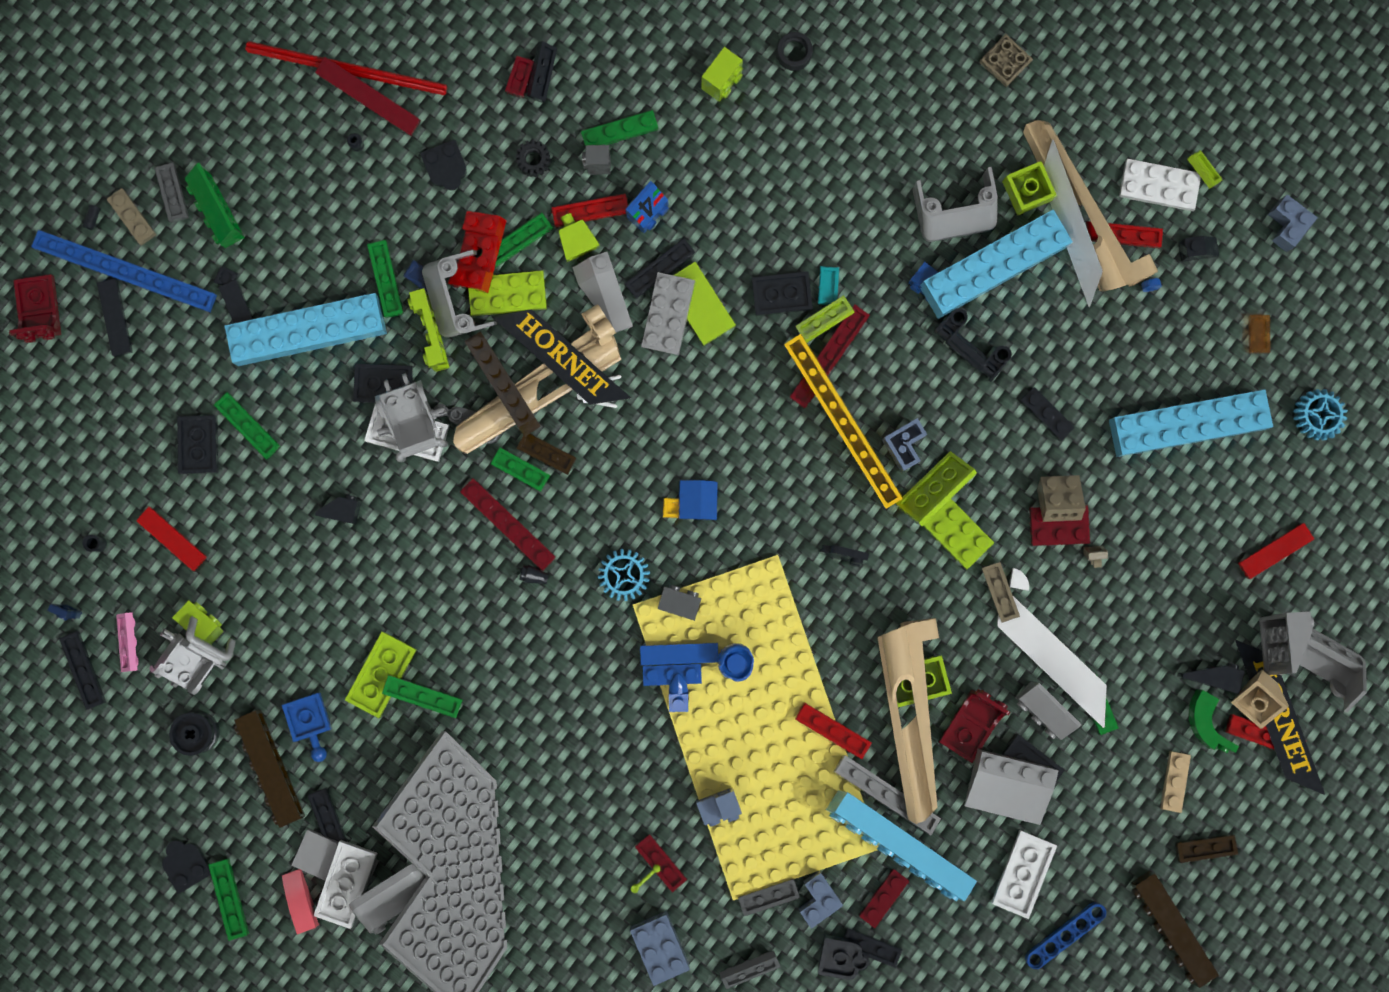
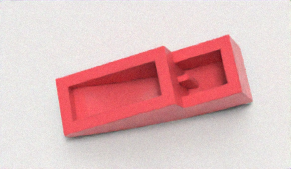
[282,869,319,935]

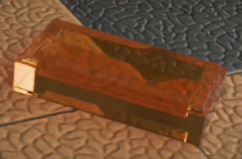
[1249,315,1270,354]

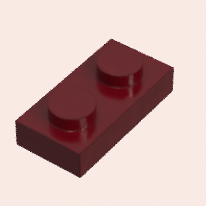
[505,56,534,99]

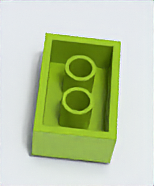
[896,655,952,708]

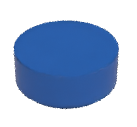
[1141,278,1162,292]

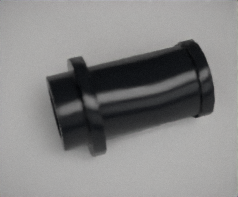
[347,133,364,152]
[81,204,101,230]

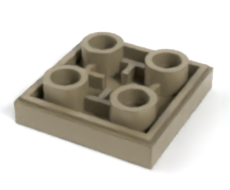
[979,34,1033,87]

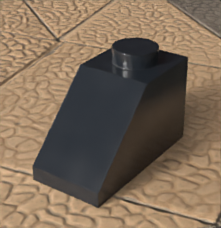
[1178,236,1220,262]
[315,495,361,525]

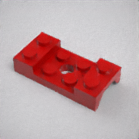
[448,211,507,293]

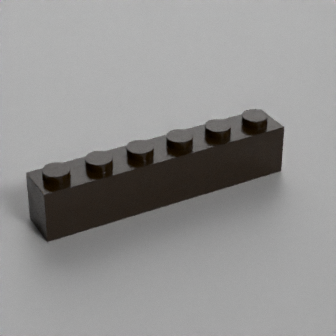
[464,331,541,437]
[234,709,305,828]
[1131,870,1219,988]

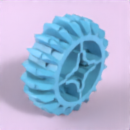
[1293,389,1348,441]
[598,549,650,601]

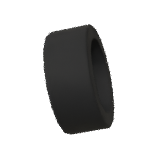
[777,32,813,71]

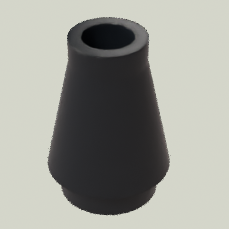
[519,565,549,585]

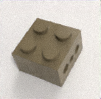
[1037,475,1086,522]

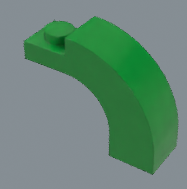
[1188,689,1239,754]

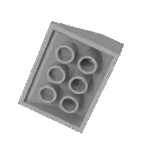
[1259,612,1314,675]
[964,749,1058,825]

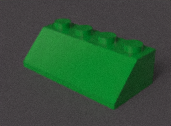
[185,163,245,248]

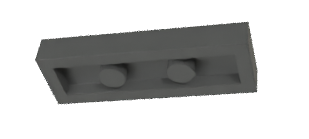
[155,163,189,223]
[738,879,800,917]
[720,951,780,989]

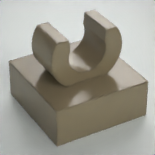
[1084,545,1108,568]

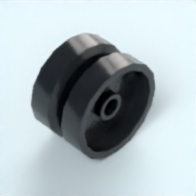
[169,711,220,756]

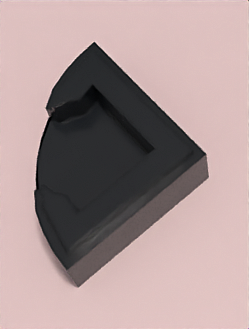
[213,265,240,285]

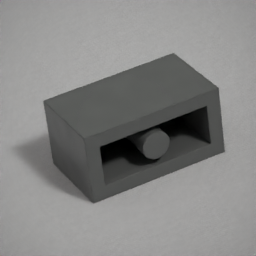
[582,145,611,175]
[658,584,702,621]

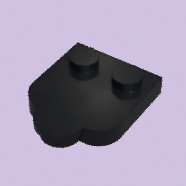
[420,140,467,191]
[819,545,869,567]
[162,840,211,894]
[817,935,870,980]

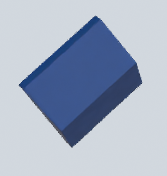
[679,480,717,520]

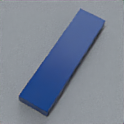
[640,643,718,665]

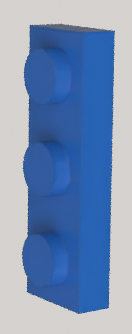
[643,664,702,686]

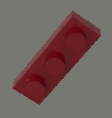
[635,834,687,893]
[859,868,909,928]

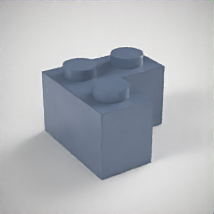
[1268,195,1318,252]
[882,418,927,473]
[696,787,742,827]
[799,871,843,929]

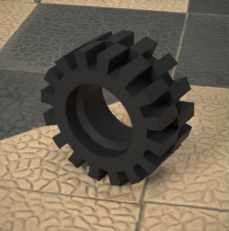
[516,140,551,177]

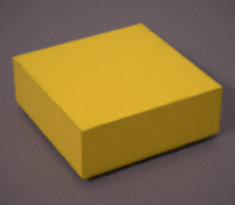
[663,498,679,518]

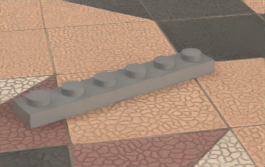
[833,755,941,835]

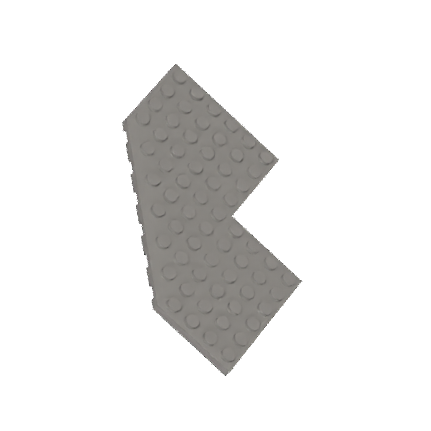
[372,731,507,992]

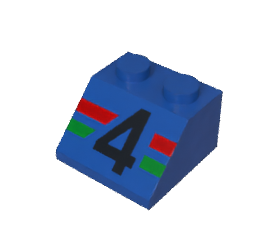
[626,181,669,233]

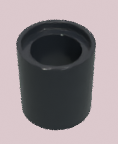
[82,535,107,553]

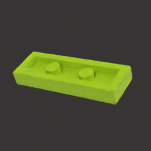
[796,295,855,343]

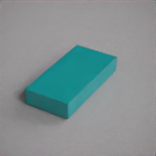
[818,266,839,306]

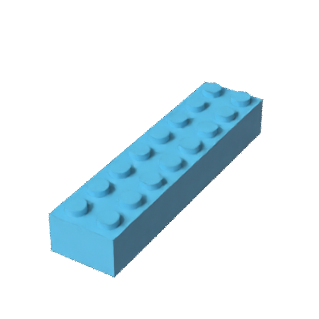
[920,209,1073,319]
[225,293,387,366]
[1109,390,1273,457]
[826,790,977,902]

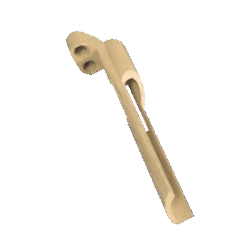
[1023,120,1158,291]

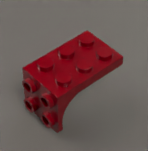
[9,274,61,343]
[938,689,1010,763]

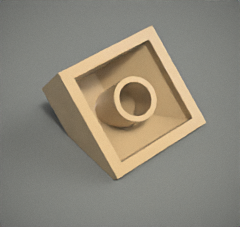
[1231,670,1289,729]

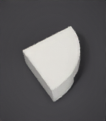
[1009,568,1029,591]

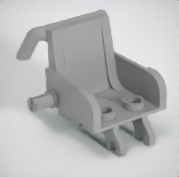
[375,373,448,462]
[149,616,236,695]

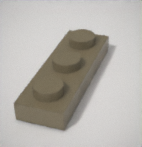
[107,188,157,246]
[981,562,1020,623]

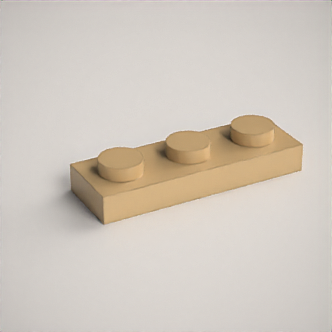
[1160,751,1191,813]

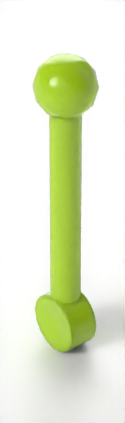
[631,865,661,893]

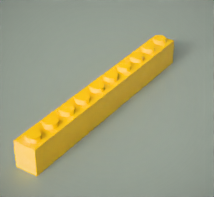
[784,334,903,509]

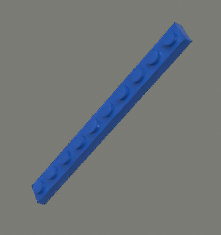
[31,230,217,313]

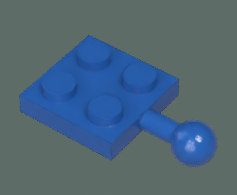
[282,693,332,762]

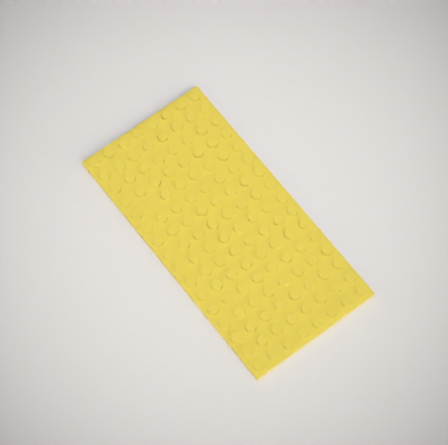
[633,555,878,900]

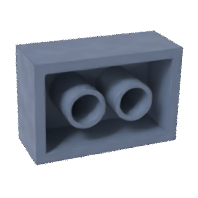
[630,911,690,986]

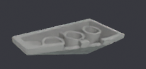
[573,252,633,333]

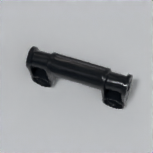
[933,308,1012,382]

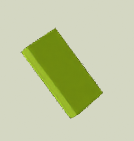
[1187,150,1222,189]

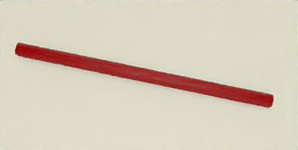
[246,41,447,95]

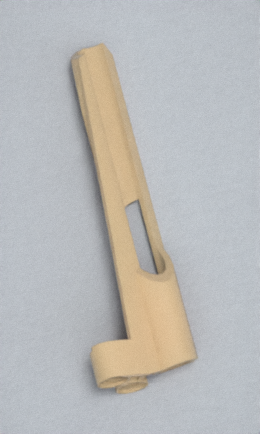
[453,304,621,454]
[878,618,939,824]

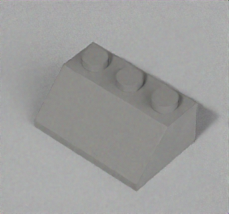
[1015,681,1082,740]

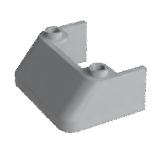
[912,167,997,242]
[422,250,497,338]
[1280,628,1367,713]
[349,864,426,935]

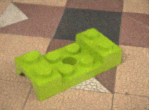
[408,288,450,372]

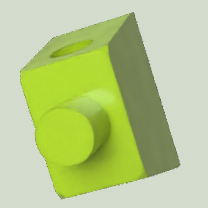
[558,213,600,262]

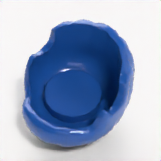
[717,643,754,682]

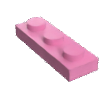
[116,613,139,672]

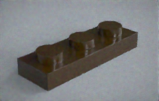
[517,434,577,475]
[1175,834,1238,863]

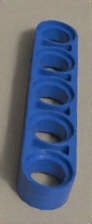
[1025,902,1106,969]

